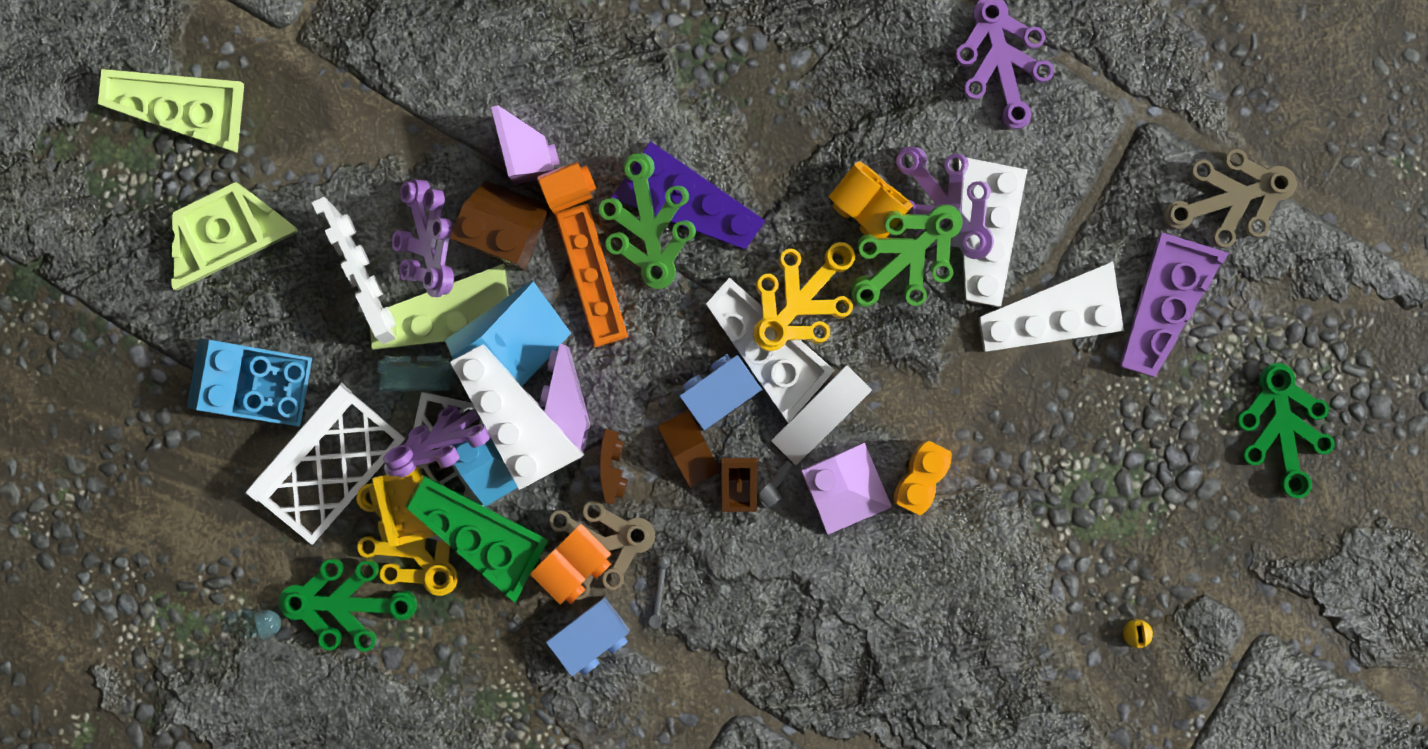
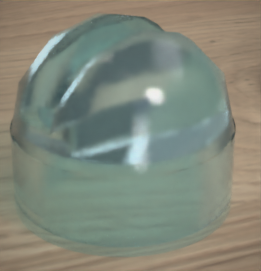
[253,610,281,640]

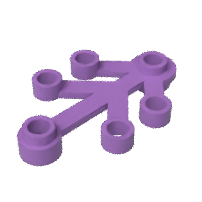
[955,0,1054,130]
[896,147,994,259]
[392,179,454,298]
[383,406,490,477]

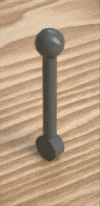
[648,555,670,629]

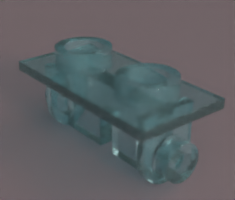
[378,355,453,391]

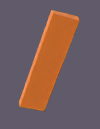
[555,203,629,348]

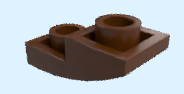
[600,429,628,505]

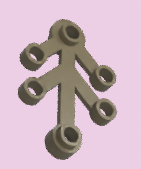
[1162,149,1297,248]
[529,500,655,600]

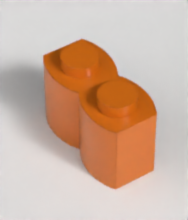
[538,161,596,213]
[530,524,612,605]

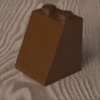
[450,181,550,271]

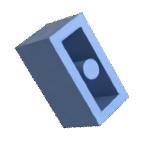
[680,354,762,430]
[546,597,630,676]

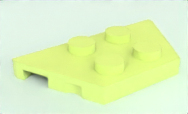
[171,182,298,291]

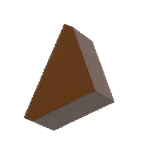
[658,410,721,488]
[721,457,757,512]

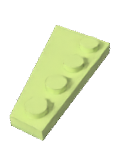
[98,69,244,153]
[370,264,509,350]

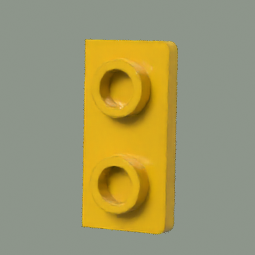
[369,467,436,548]

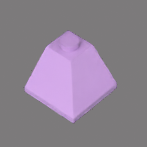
[491,105,560,185]
[800,443,892,534]

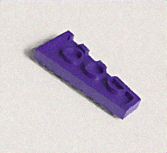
[611,141,765,250]

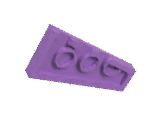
[1119,232,1229,377]

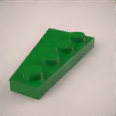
[405,475,548,603]

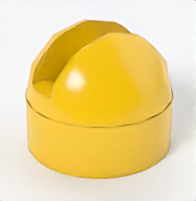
[1123,619,1153,648]

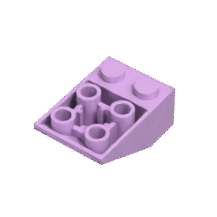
[540,344,590,459]

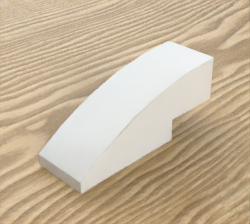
[771,365,872,465]

